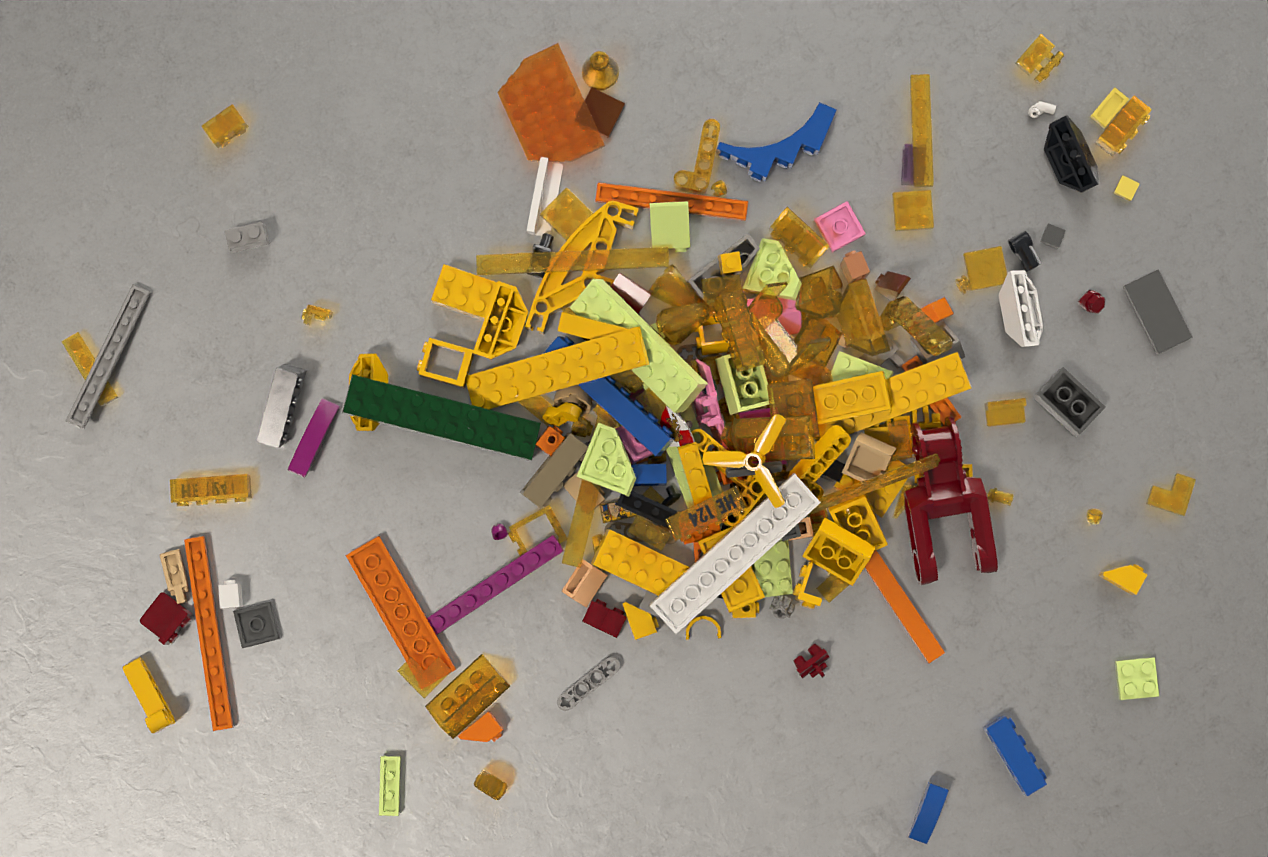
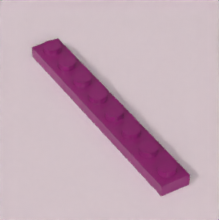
[427,535,564,635]

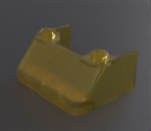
[738,282,830,378]

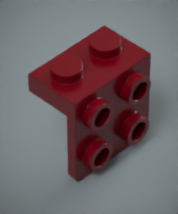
[140,592,193,645]

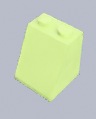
[650,201,690,253]

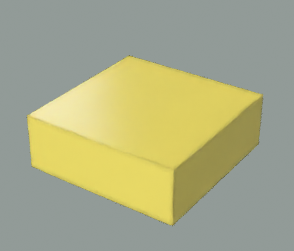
[1113,175,1140,201]

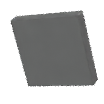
[233,601,281,649]

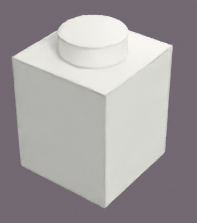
[218,580,243,609]

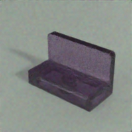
[901,144,926,186]

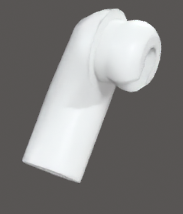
[1028,101,1056,118]

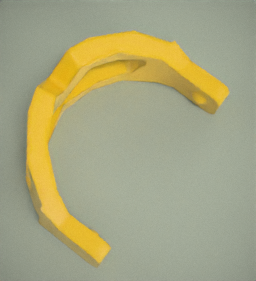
[686,615,721,640]

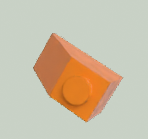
[911,297,954,332]
[458,711,504,742]

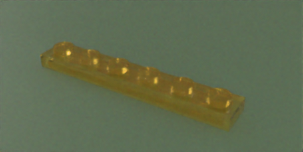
[910,74,934,187]

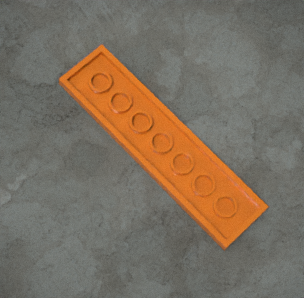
[345,536,456,689]

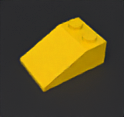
[828,488,888,551]

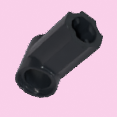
[1008,231,1042,272]

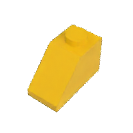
[1098,564,1147,595]
[622,602,659,640]

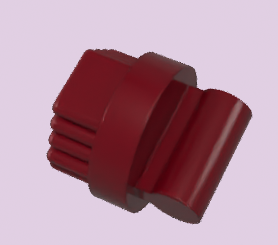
[1078,289,1105,313]

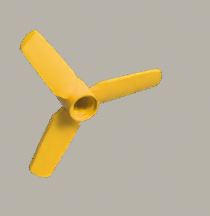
[703,414,786,508]

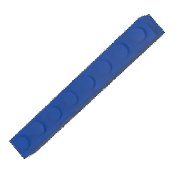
[543,336,675,456]

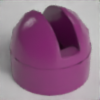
[491,523,508,540]

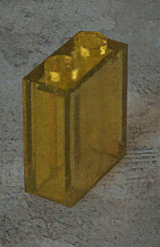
[628,515,671,552]

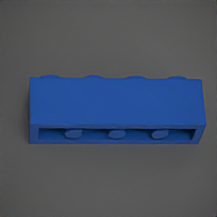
[983,716,1047,796]

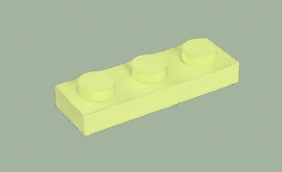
[379,756,401,816]

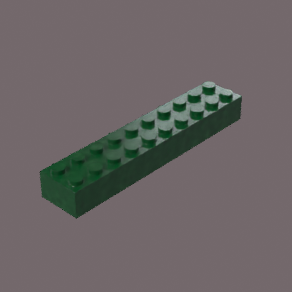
[342,374,541,461]

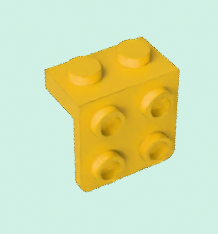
[793,562,822,609]

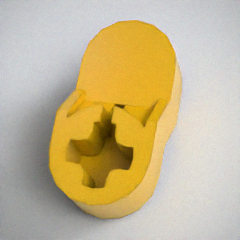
[543,402,582,426]

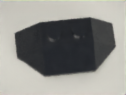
[1044,115,1099,193]

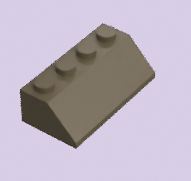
[520,433,588,509]

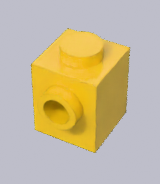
[732,602,759,618]

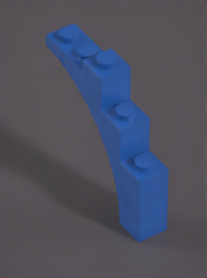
[716,102,837,182]

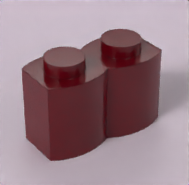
[582,599,627,638]

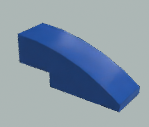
[908,782,949,844]

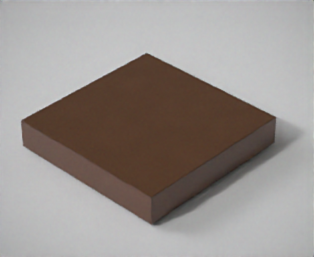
[575,87,625,138]

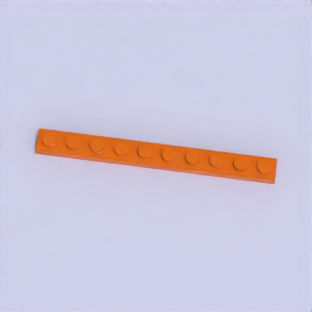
[184,536,234,731]

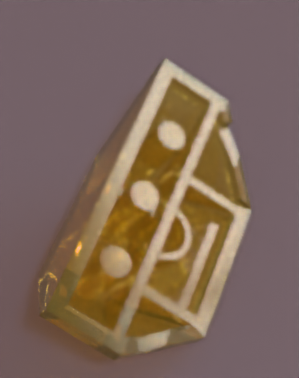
[835,278,891,357]

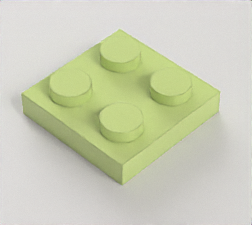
[1115,657,1159,700]

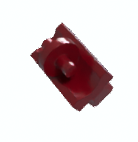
[793,644,830,679]

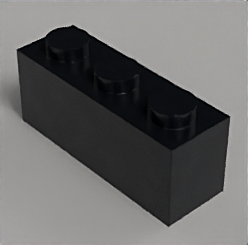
[616,491,677,529]

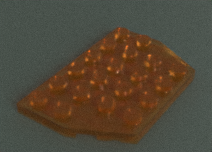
[497,43,605,162]

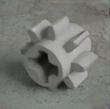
[769,595,795,619]

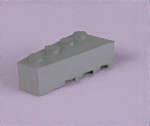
[686,234,760,311]

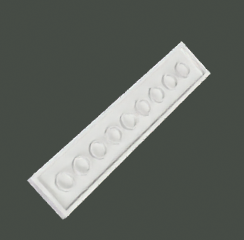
[649,473,821,634]

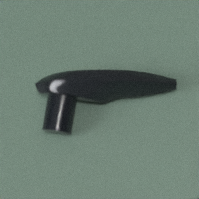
[662,485,681,507]

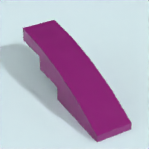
[288,398,339,478]

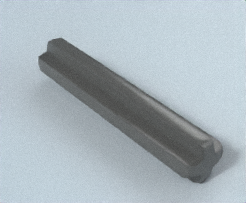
[726,461,783,478]

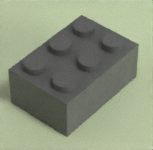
[1033,367,1106,437]

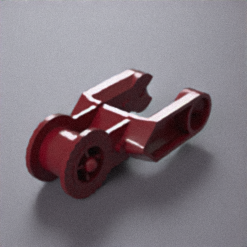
[904,416,998,585]

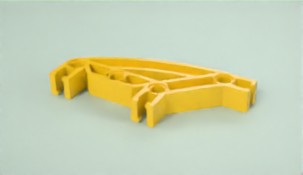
[525,201,639,335]

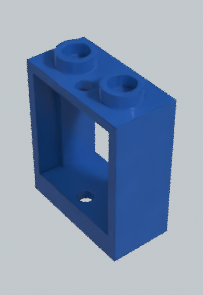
[631,464,667,486]

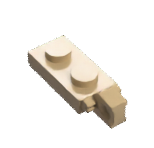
[160,549,189,604]

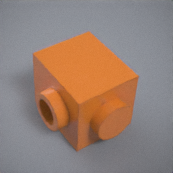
[536,425,565,456]

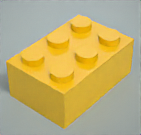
[431,264,497,321]
[802,518,875,586]

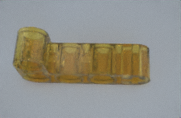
[673,119,720,194]
[878,296,953,356]

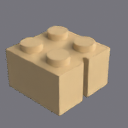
[842,432,896,489]

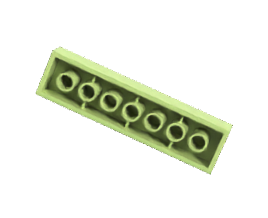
[570,279,708,413]

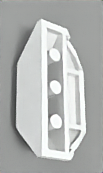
[999,270,1043,347]

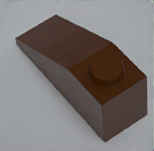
[875,271,911,302]

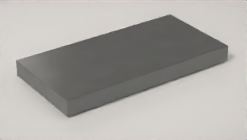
[1123,270,1193,355]

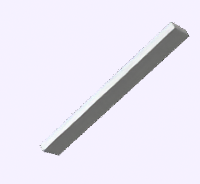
[66,284,151,429]

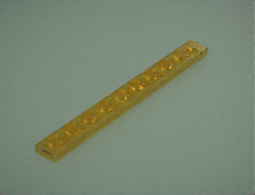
[476,247,669,275]

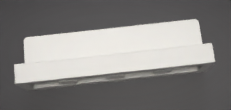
[527,157,564,237]

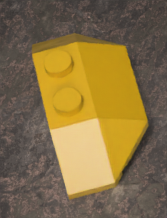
[473,281,528,359]
[349,354,388,431]

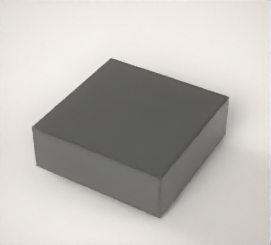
[1040,223,1066,249]

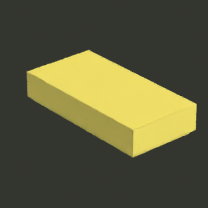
[1090,87,1129,129]

